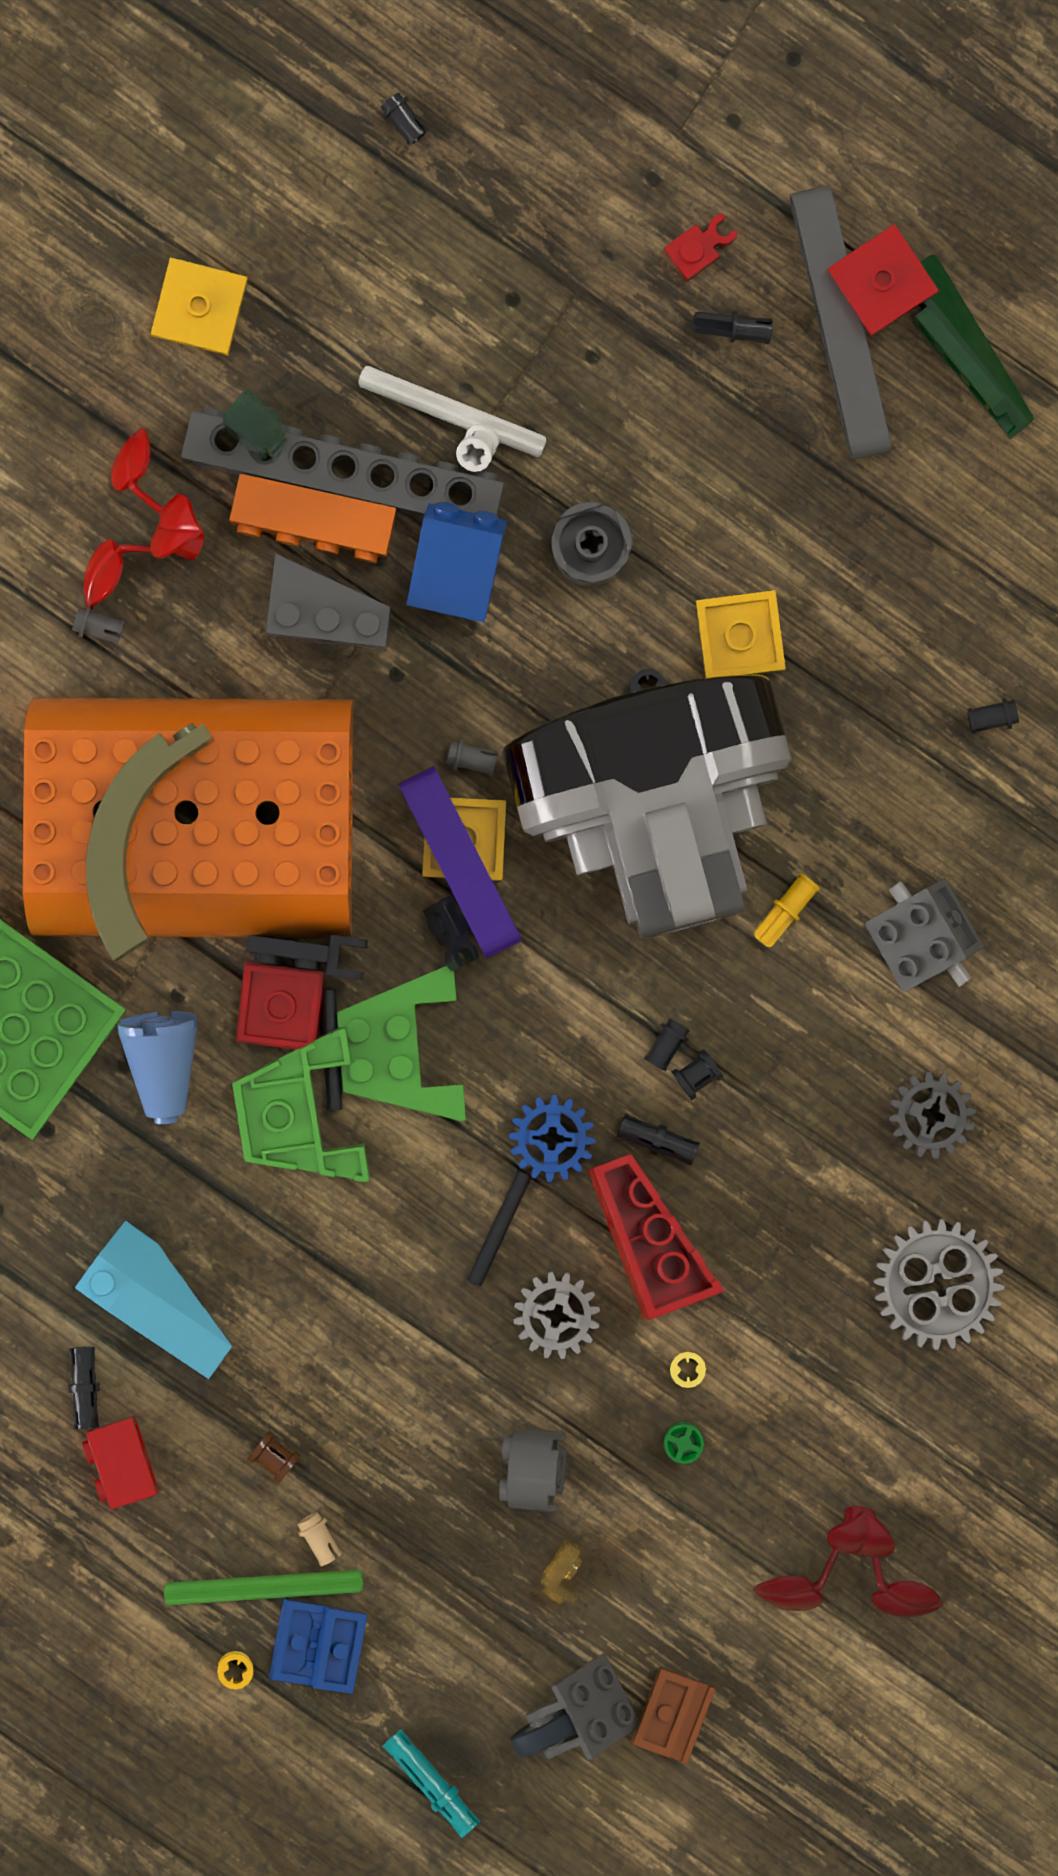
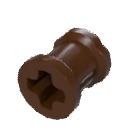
[247,1431,301,1484]

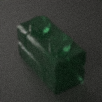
[222,390,288,460]

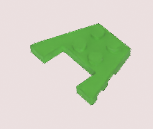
[337,966,466,1121]
[232,1026,370,1182]

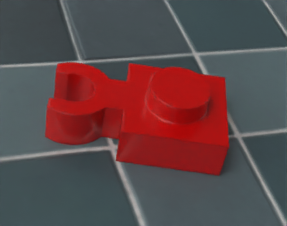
[664,213,738,282]

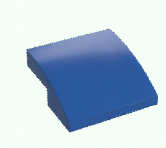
[269,1598,367,1694]

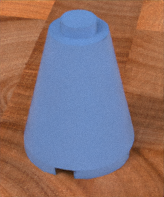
[118,1011,198,1124]

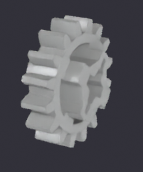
[514,1271,600,1359]

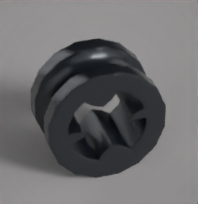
[630,669,666,705]

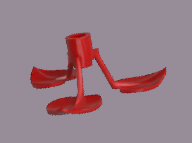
[84,427,204,611]

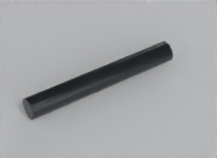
[321,990,343,1110]
[467,1171,532,1286]

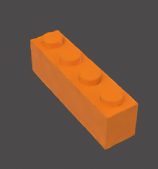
[229,474,397,564]

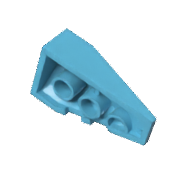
[75,1221,232,1379]

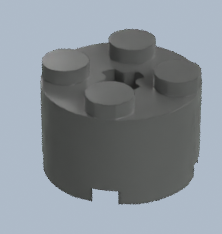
[551,502,632,587]
[499,1428,567,1512]

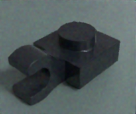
[423,894,479,971]

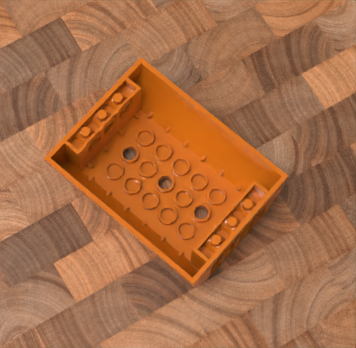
[23,697,354,938]

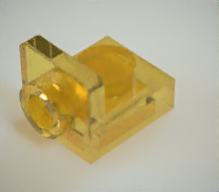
[540,1538,583,1605]

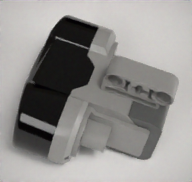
[502,675,792,940]

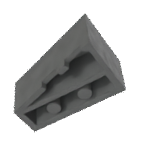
[266,553,392,651]

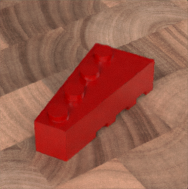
[587,1154,725,1320]

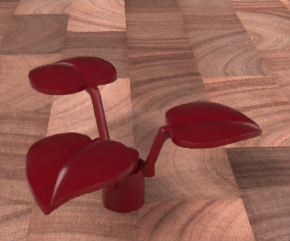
[753,1506,943,1617]

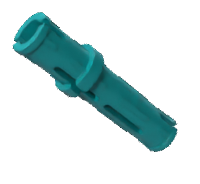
[382,1729,481,1838]

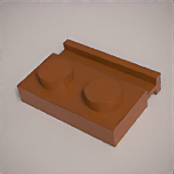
[631,1666,715,1764]

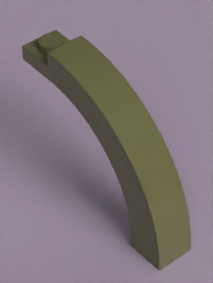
[86,723,215,962]

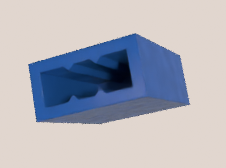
[406,502,507,623]

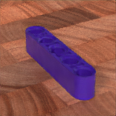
[398,766,522,959]

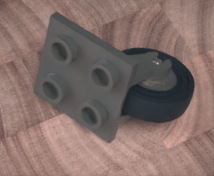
[510,1653,639,1760]

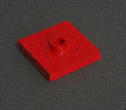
[827,224,939,337]
[235,962,325,1049]

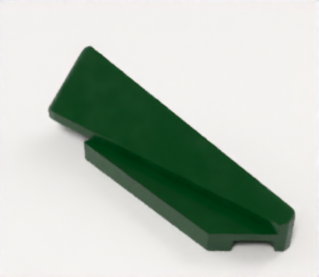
[912,255,1034,439]

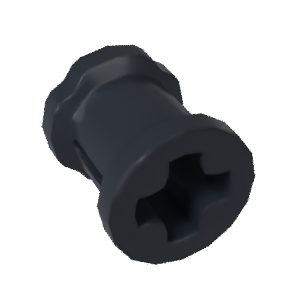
[671,1049,724,1101]

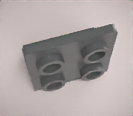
[865,878,984,991]

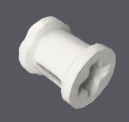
[456,423,499,472]

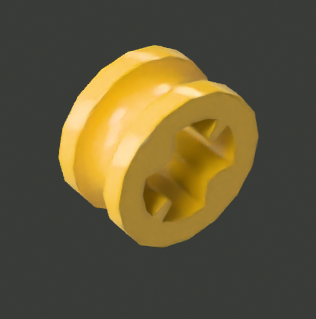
[217,1651,254,1690]

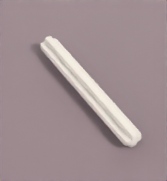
[358,366,546,457]

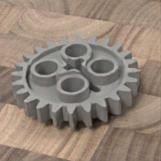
[873,1219,1004,1350]

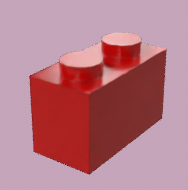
[82,1415,160,1510]

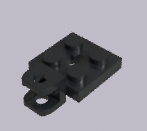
[246,935,368,980]

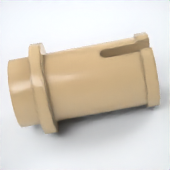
[297,1512,342,1566]

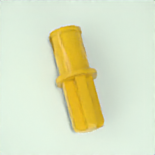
[753,873,820,948]

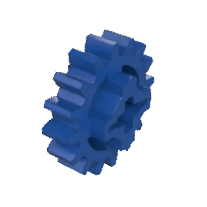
[509,1095,596,1182]

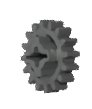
[888,1072,976,1159]

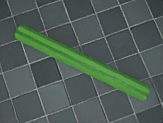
[164,1570,363,1605]

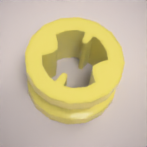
[670,1352,706,1388]

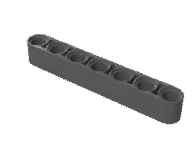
[790,185,891,460]

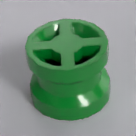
[663,1421,704,1464]

